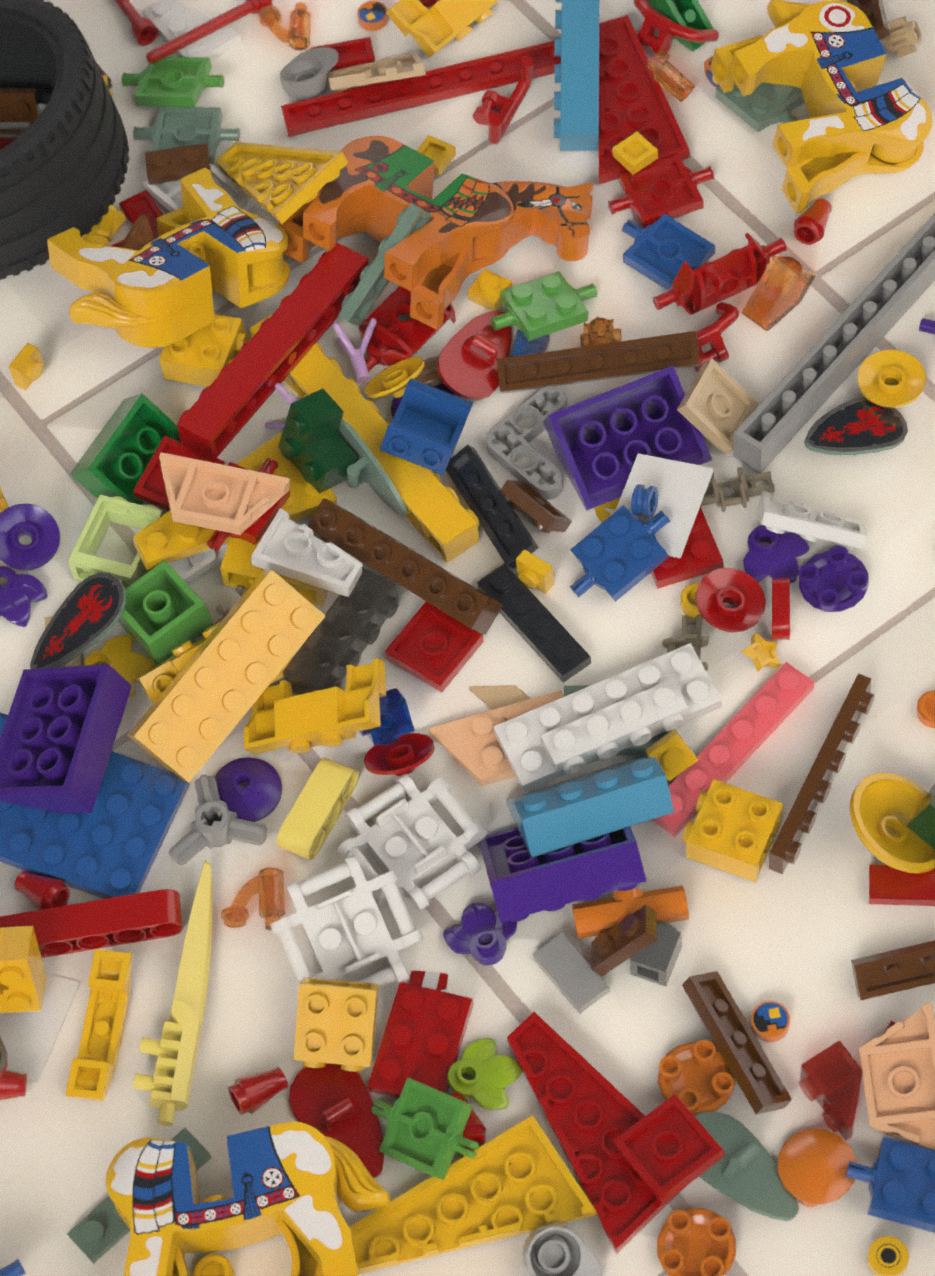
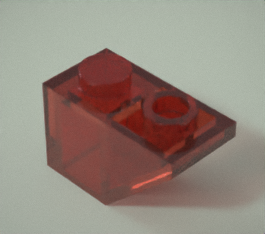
[799,1040,863,1140]

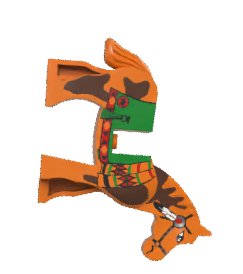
[278,136,594,330]

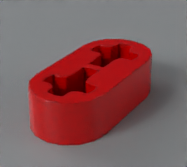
[772,578,790,640]

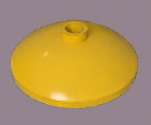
[849,773,935,873]

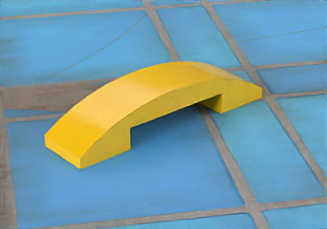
[65,949,133,1101]

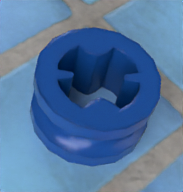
[631,484,658,517]

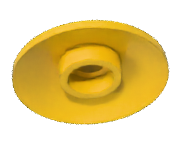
[857,350,926,408]
[364,357,425,398]

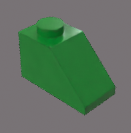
[647,0,714,52]

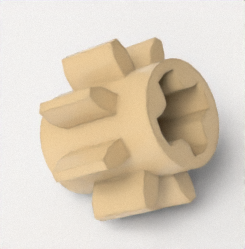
[884,16,922,58]

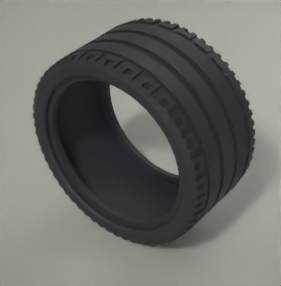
[0,0,129,280]

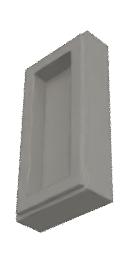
[532,933,610,1014]

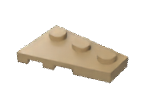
[327,52,426,92]

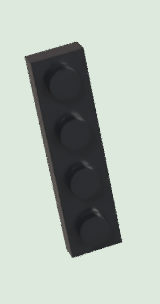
[446,444,539,569]
[477,563,591,683]

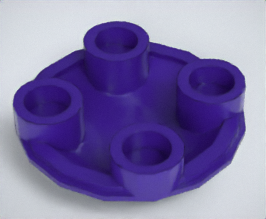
[798,546,869,612]

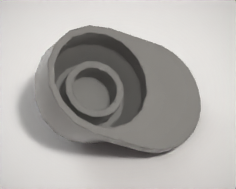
[280,47,339,100]
[522,1223,603,1276]

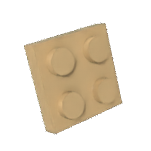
[677,358,759,455]

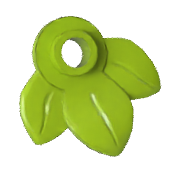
[447,1038,522,1110]

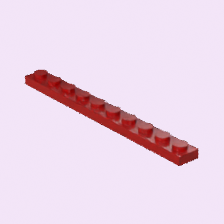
[281,41,561,137]

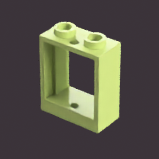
[68,495,164,588]

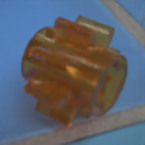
[580,316,622,347]

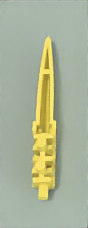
[132,860,212,1126]

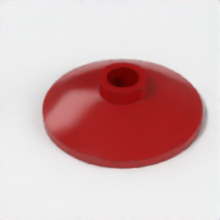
[695,568,766,633]
[364,733,435,776]

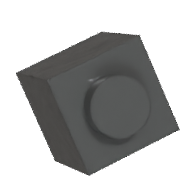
[629,921,682,987]

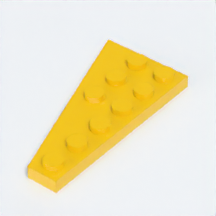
[215,142,349,224]
[134,431,338,570]
[349,1115,596,1274]

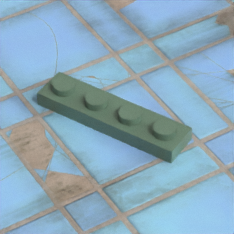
[339,203,432,326]
[67,1128,212,1264]

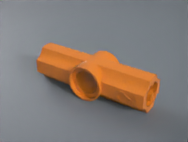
[572,885,689,939]

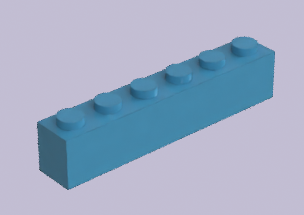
[554,0,599,151]

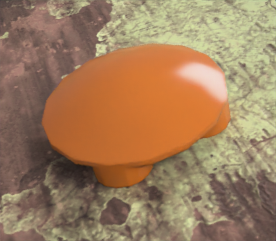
[657,1040,735,1115]
[778,1128,856,1207]
[657,1208,736,1276]

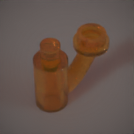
[259,2,311,51]
[646,50,695,102]
[221,868,285,930]

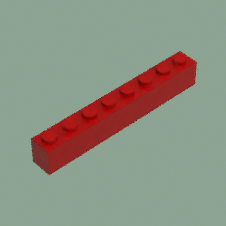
[177,242,369,461]

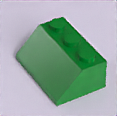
[70,393,182,505]

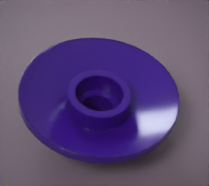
[0,504,60,570]
[215,757,282,822]

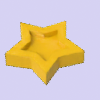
[742,632,782,672]

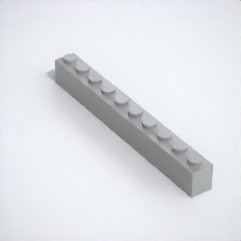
[734,213,935,473]

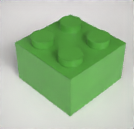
[118,560,213,665]

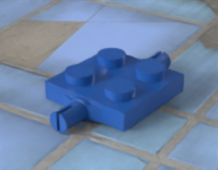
[622,213,715,291]
[569,505,670,602]
[845,1137,935,1233]

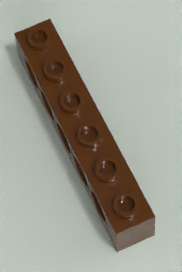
[307,498,503,635]

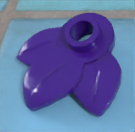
[743,525,810,583]
[0,566,48,627]
[443,902,518,965]

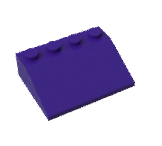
[543,366,712,511]
[0,664,132,814]
[479,827,647,923]

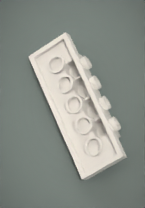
[493,643,722,792]

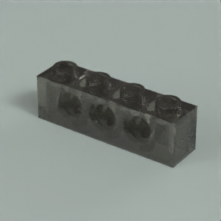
[283,567,400,695]

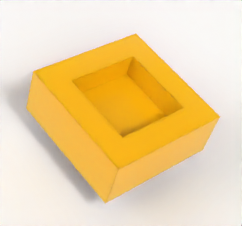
[612,132,658,175]
[416,135,456,176]
[467,269,513,311]
[8,343,45,390]
[516,549,554,594]
[646,729,698,781]

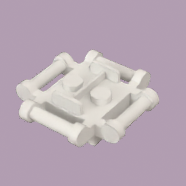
[337,773,488,911]
[270,854,424,991]

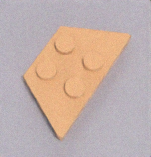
[159,452,290,535]
[429,690,563,786]
[859,1003,935,1151]

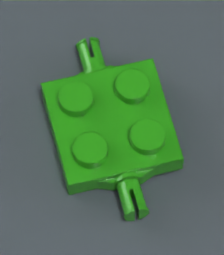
[122,57,225,107]
[490,271,597,341]
[372,1078,479,1180]

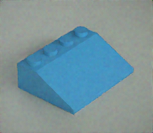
[506,756,674,858]

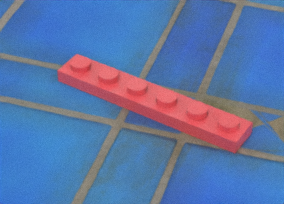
[652,662,814,837]

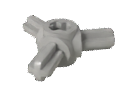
[169,774,268,866]

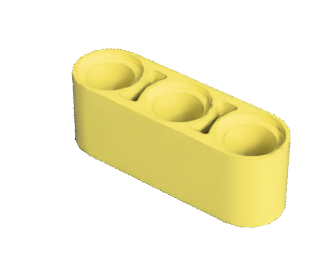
[276,757,359,861]

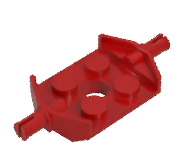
[653,233,787,315]
[358,286,456,373]

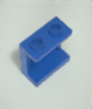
[380,379,473,475]

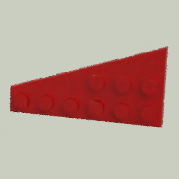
[598,15,690,184]
[507,1012,686,1255]

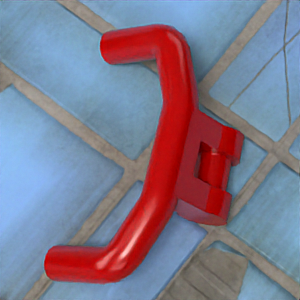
[634,0,719,57]
[473,57,534,145]
[694,302,739,372]

